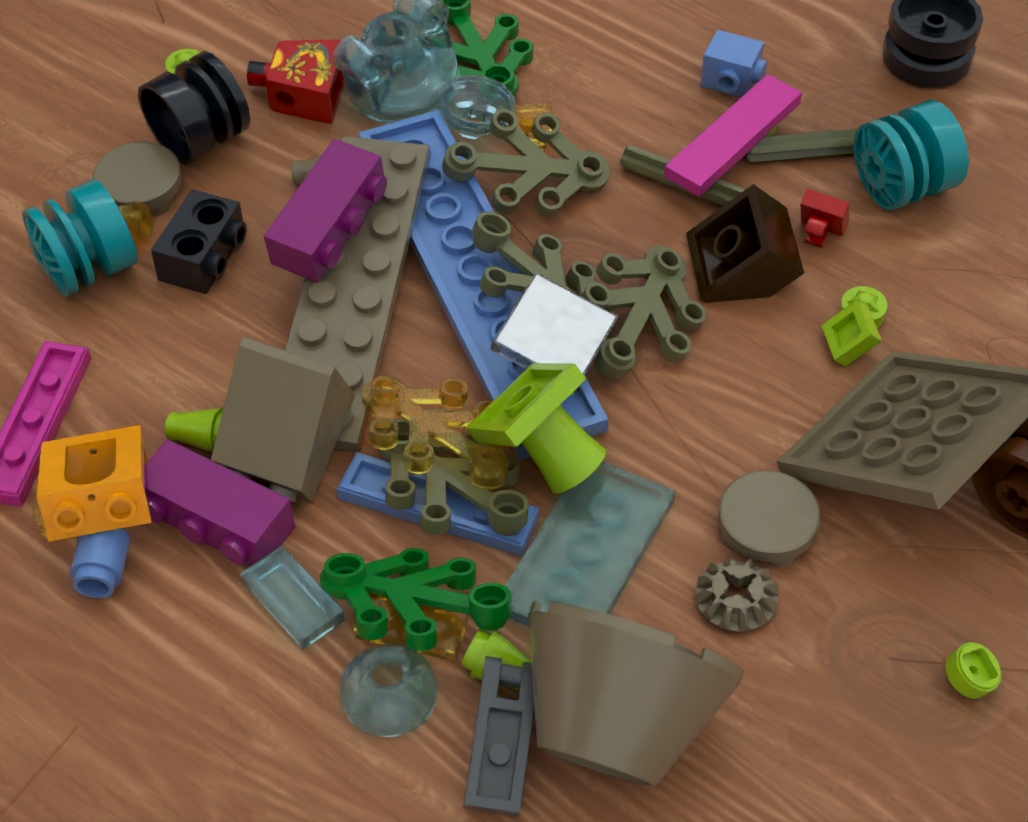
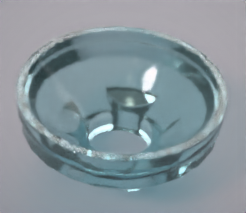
[438,75,515,139]
[340,643,438,737]

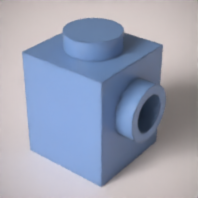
[701,30,768,97]

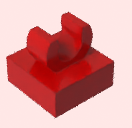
[800,189,849,248]

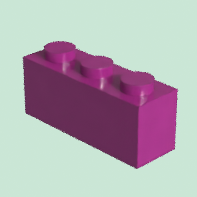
[264,138,387,283]
[144,439,295,571]

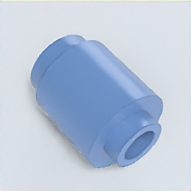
[70,528,130,598]

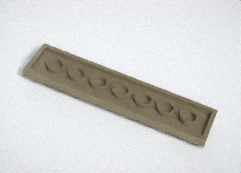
[285,136,430,453]

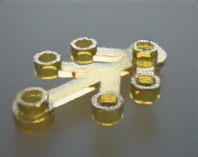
[361,376,509,489]

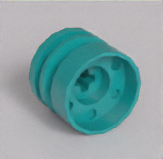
[853,100,969,211]
[22,178,138,297]

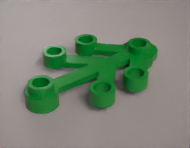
[419,0,533,102]
[320,548,512,651]

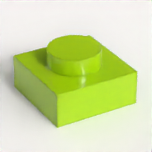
[821,299,882,367]

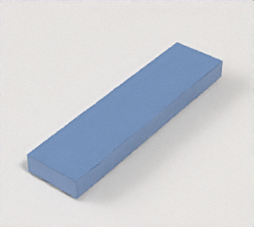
[337,452,539,557]

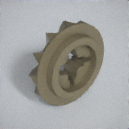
[695,555,778,632]

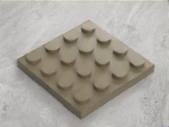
[777,351,1028,510]

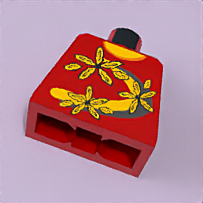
[247,39,348,124]

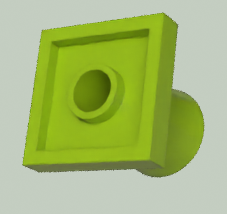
[465,363,606,494]

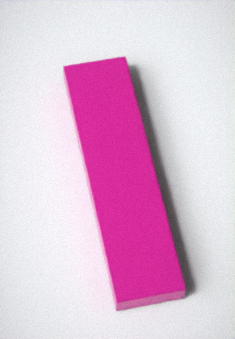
[664,74,802,197]
[0,341,91,507]

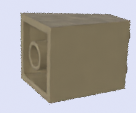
[211,337,355,504]

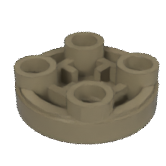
[93,142,182,216]
[718,470,820,568]

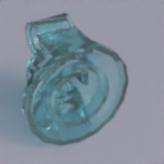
[333,0,460,123]

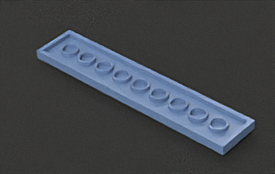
[359,110,608,460]

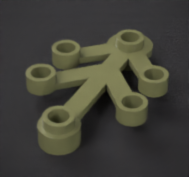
[442,109,610,217]
[471,211,615,335]
[580,246,706,380]
[377,419,529,536]

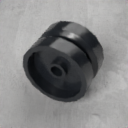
[883,0,983,87]

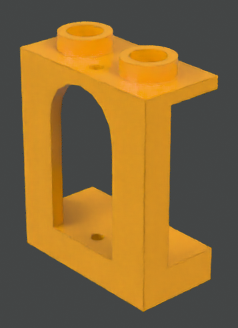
[37,425,151,542]

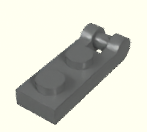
[463,656,534,817]

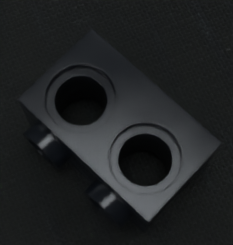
[151,189,247,294]

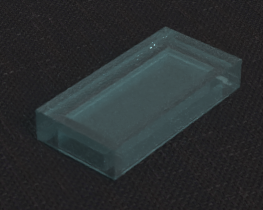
[241,546,345,650]

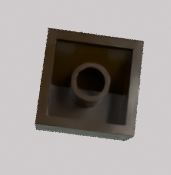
[686,184,804,303]

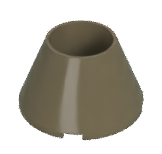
[528,601,744,787]

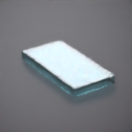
[505,461,676,627]

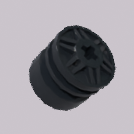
[138,51,251,165]

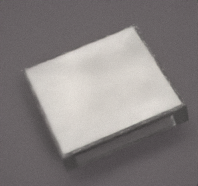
[490,272,619,395]

